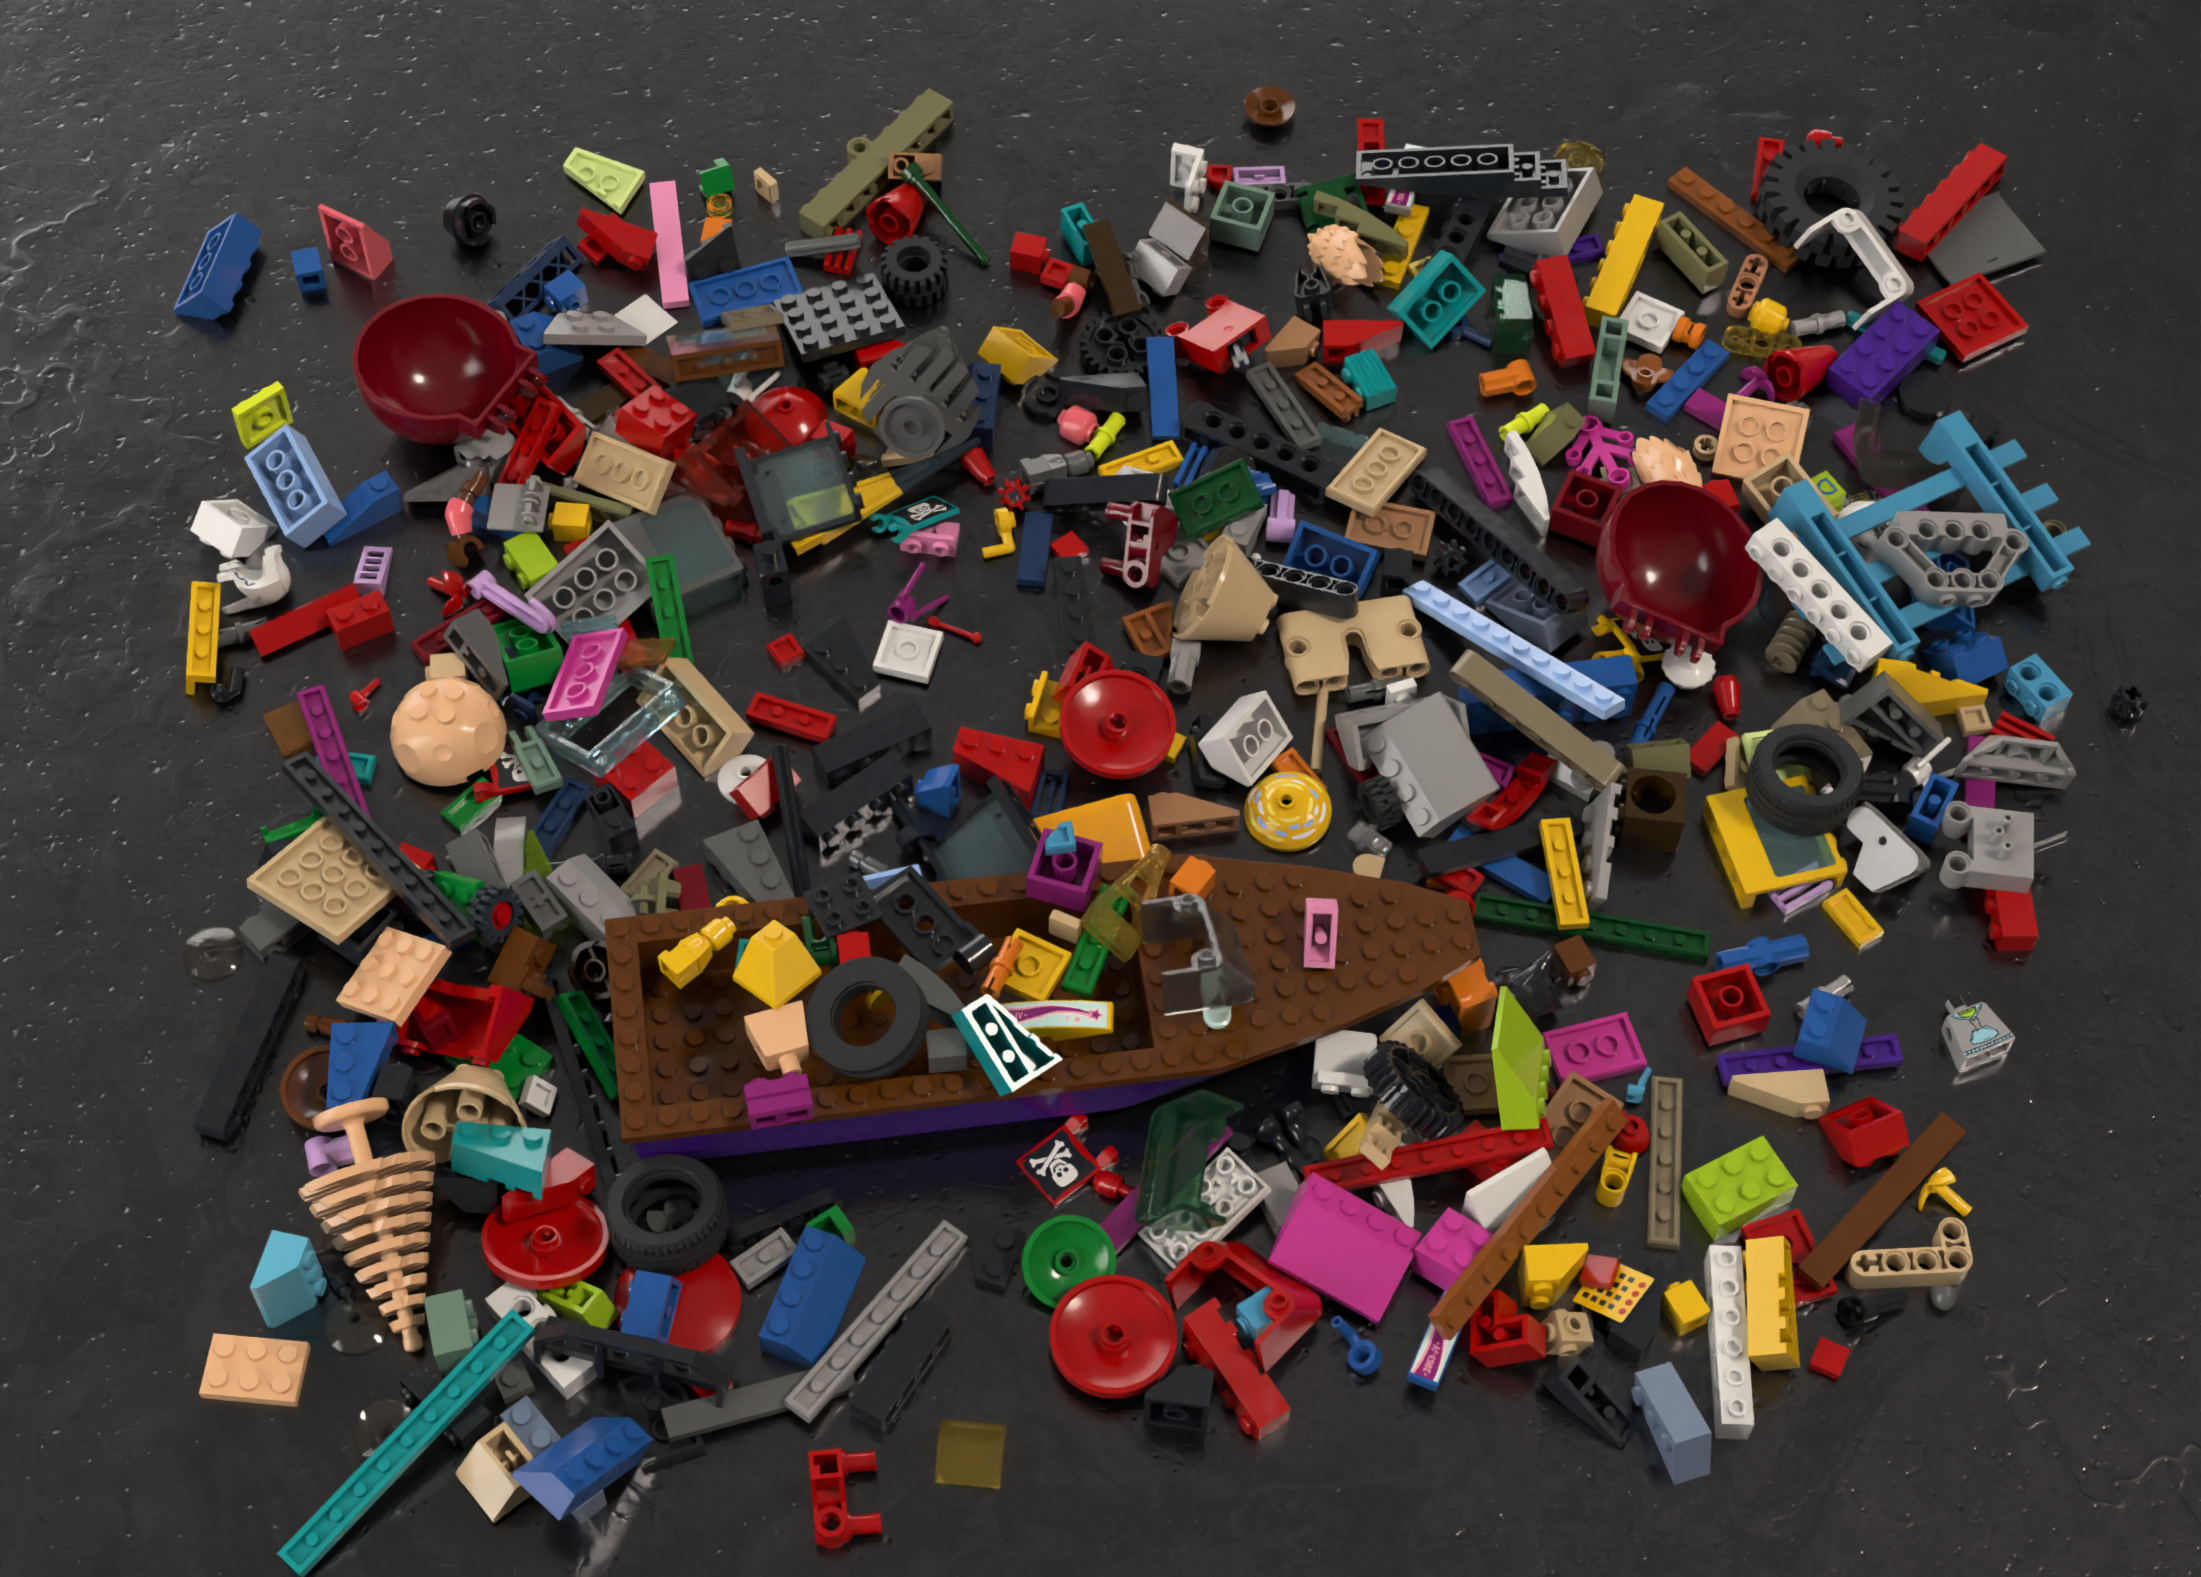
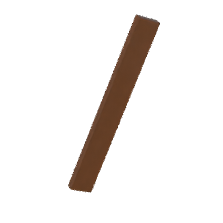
[1795,1112,1967,1292]

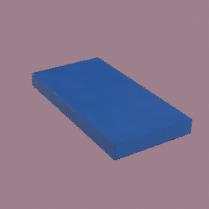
[687,256,803,328]

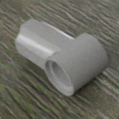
[1167,638,1202,694]

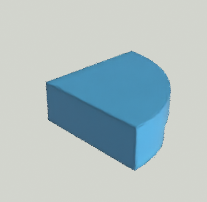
[1045,820,1076,856]

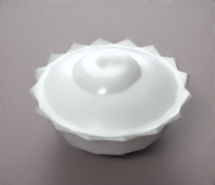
[1661,644,1716,690]

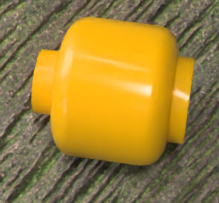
[1747,298,1790,338]

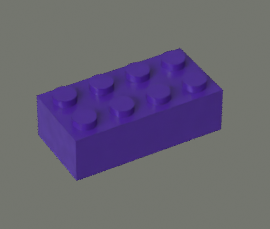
[1825,300,1940,416]

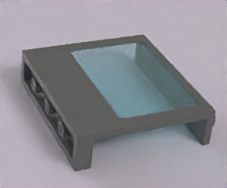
[613,488,748,623]

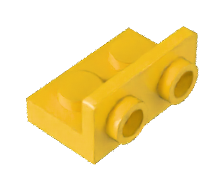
[1024,671,1062,739]

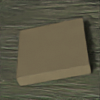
[721,304,784,332]

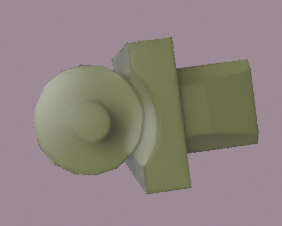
[631,872,681,915]

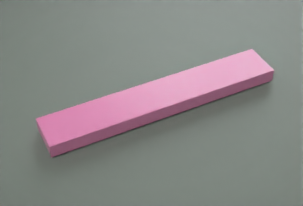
[649,180,690,309]

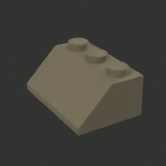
[1770,689,1873,794]

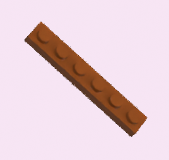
[1667,166,1801,273]

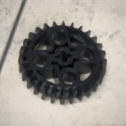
[1363,1040,1465,1141]

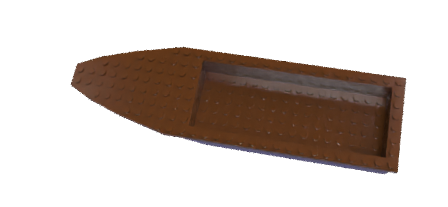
[604,854,1480,1160]

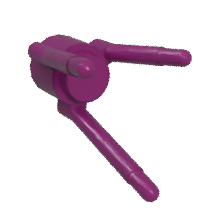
[887,562,949,624]

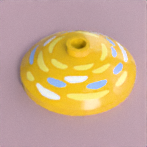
[1244,771,1332,852]

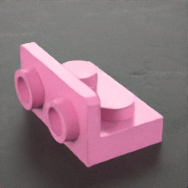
[900,521,960,557]

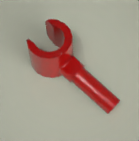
[350,678,380,713]

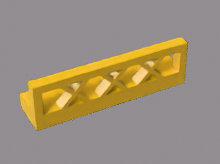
[186,581,221,695]

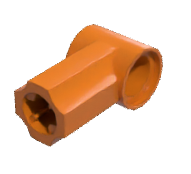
[1479,359,1537,397]

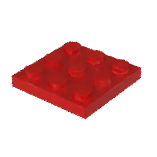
[1914,272,2029,363]

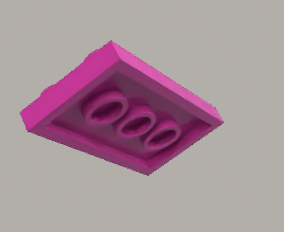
[542,627,628,722]

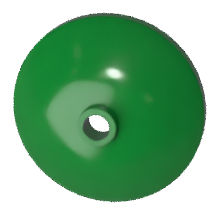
[1021,1214,1116,1309]

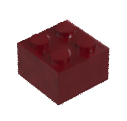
[1548,469,1623,547]

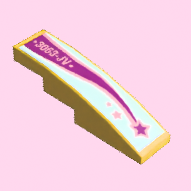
[1000,1000,1114,1042]

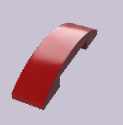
[1467,752,1557,831]

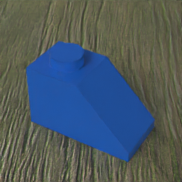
[914,763,961,819]

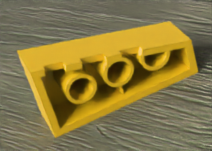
[1742,1236,1800,1372]

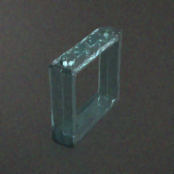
[534,656,687,778]

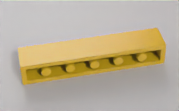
[1582,194,1664,329]

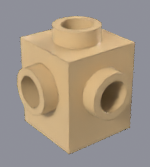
[1540,1309,1594,1357]

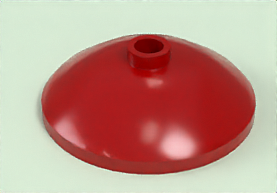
[746,386,828,452]

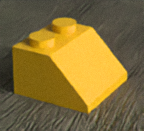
[977,326,1058,386]
[1517,1243,1588,1309]

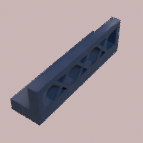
[486,235,584,324]

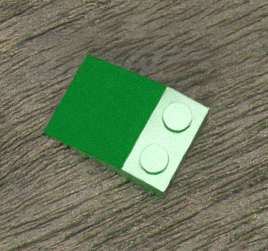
[492,619,564,693]

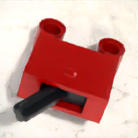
[1165,295,1272,374]

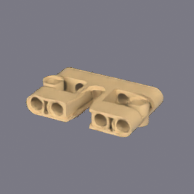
[1276,595,1431,695]

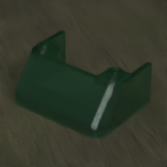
[1135,1089,1244,1233]

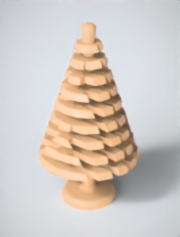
[298,1097,435,1352]

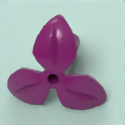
[1735,365,1775,402]

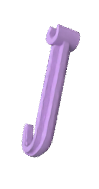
[467,570,557,634]

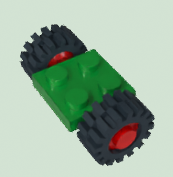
[403,869,523,943]

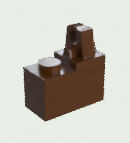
[487,926,557,1002]

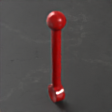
[927,616,982,643]

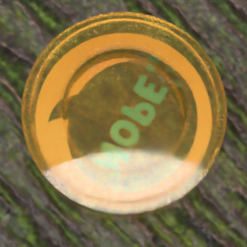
[706,193,733,218]

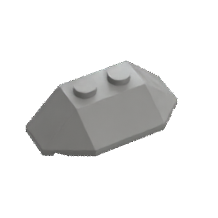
[1954,735,2076,790]

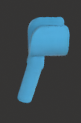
[1625,1067,1652,1104]

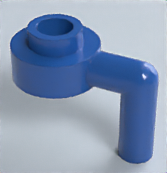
[1331,1316,1382,1375]

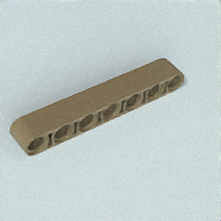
[1449,649,1627,792]

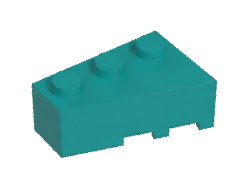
[951,994,1062,1097]
[451,1121,551,1201]

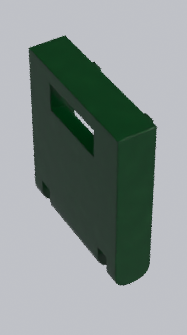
[1295,173,1369,234]

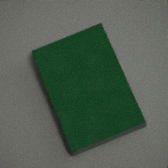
[1168,458,1265,543]

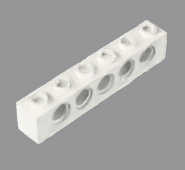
[1745,518,1893,673]
[1704,1245,1754,1439]

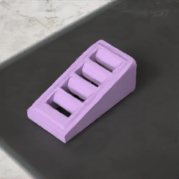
[353,546,393,596]

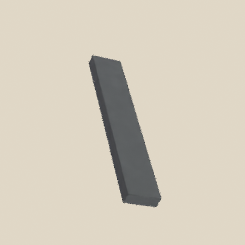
[661,1369,856,1442]

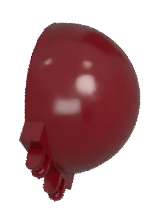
[352,293,548,446]
[1596,480,1763,664]

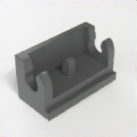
[510,869,568,940]

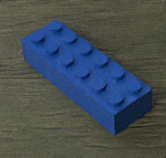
[1457,655,1638,735]

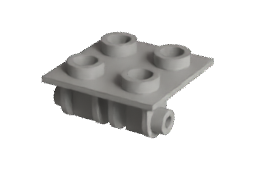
[487,475,551,533]

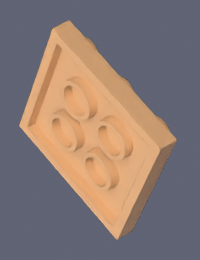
[1711,393,1810,481]
[336,927,452,1027]

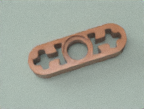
[1726,254,1768,318]

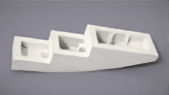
[1504,430,1550,537]

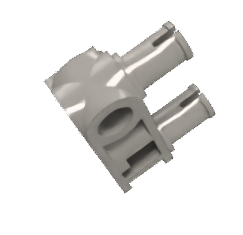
[1845,801,1931,893]

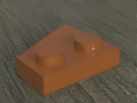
[1121,600,1173,660]

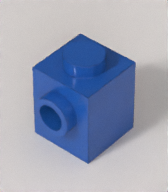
[544,270,588,313]

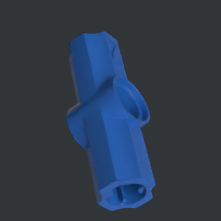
[1715,934,1810,976]

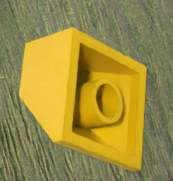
[732,920,822,1011]

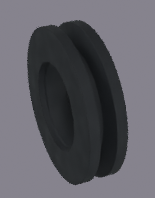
[806,957,929,1080]

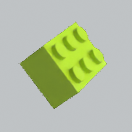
[1681,1136,1798,1241]

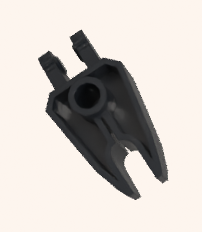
[1294,263,1334,324]

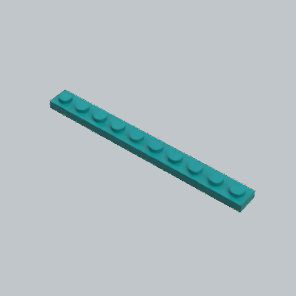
[277,1309,537,1577]

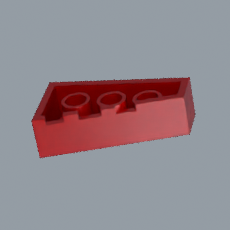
[1181,1297,1291,1441]

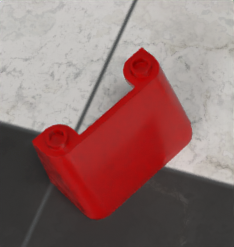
[396,979,535,1068]

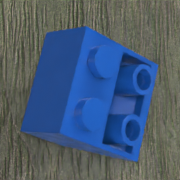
[1922,629,2009,684]

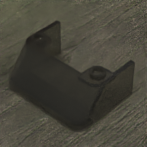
[1853,398,1980,496]
[1140,893,1255,1016]

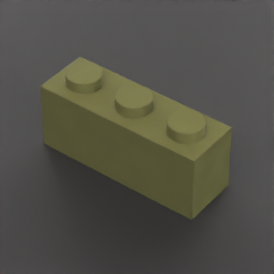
[1655,211,1729,294]

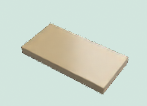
[1325,427,1427,518]
[572,431,676,516]

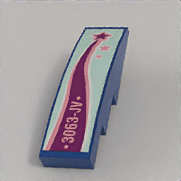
[1406,1290,1465,1392]

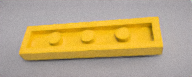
[1374,204,1429,290]
[1539,818,1590,930]

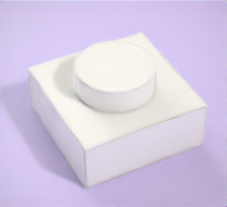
[1385,677,1417,704]
[518,1075,558,1118]

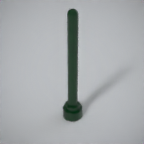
[900,162,990,265]

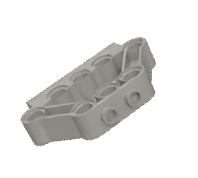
[1874,511,2029,608]

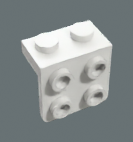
[1170,143,1208,213]
[1312,1030,1377,1098]

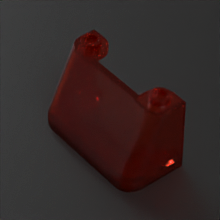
[670,399,793,508]

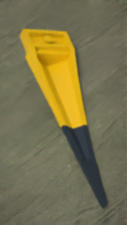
[786,438,981,556]

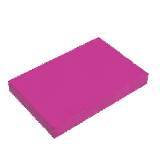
[1541,1012,1648,1088]

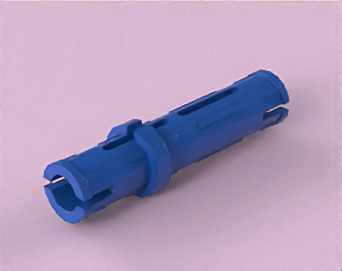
[1625,682,1675,750]

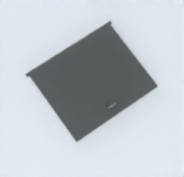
[1927,191,2046,286]

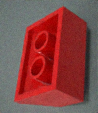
[504,382,586,476]

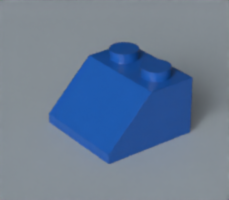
[509,311,584,375]
[1792,988,1867,1074]

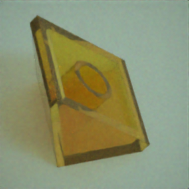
[935,1419,1007,1489]

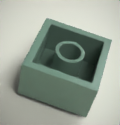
[1209,180,1275,252]
[424,1289,480,1380]

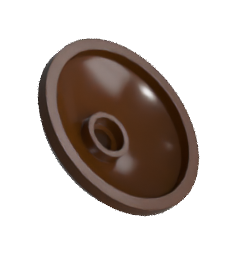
[280,1044,330,1131]

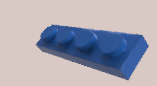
[1645,339,1730,423]

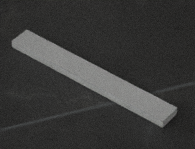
[784,1220,969,1423]

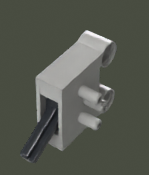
[1939,801,2069,894]

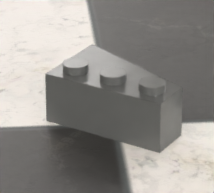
[1840,670,1944,758]

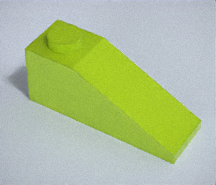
[534,1281,620,1329]

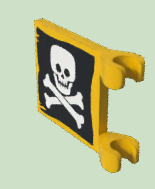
[1591,615,1672,665]

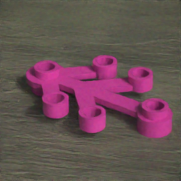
[1565,416,1636,492]

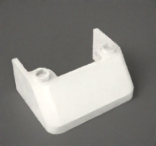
[1794,208,1914,331]

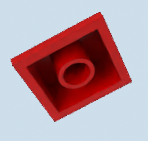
[1818,1096,1910,1167]

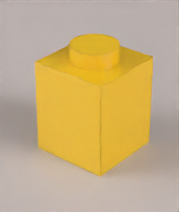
[548,502,592,542]
[1660,1279,1711,1337]

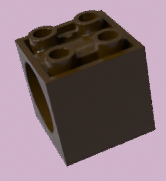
[1613,767,1687,854]

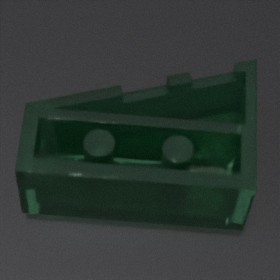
[1490,274,1534,353]

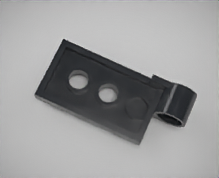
[871,865,998,976]

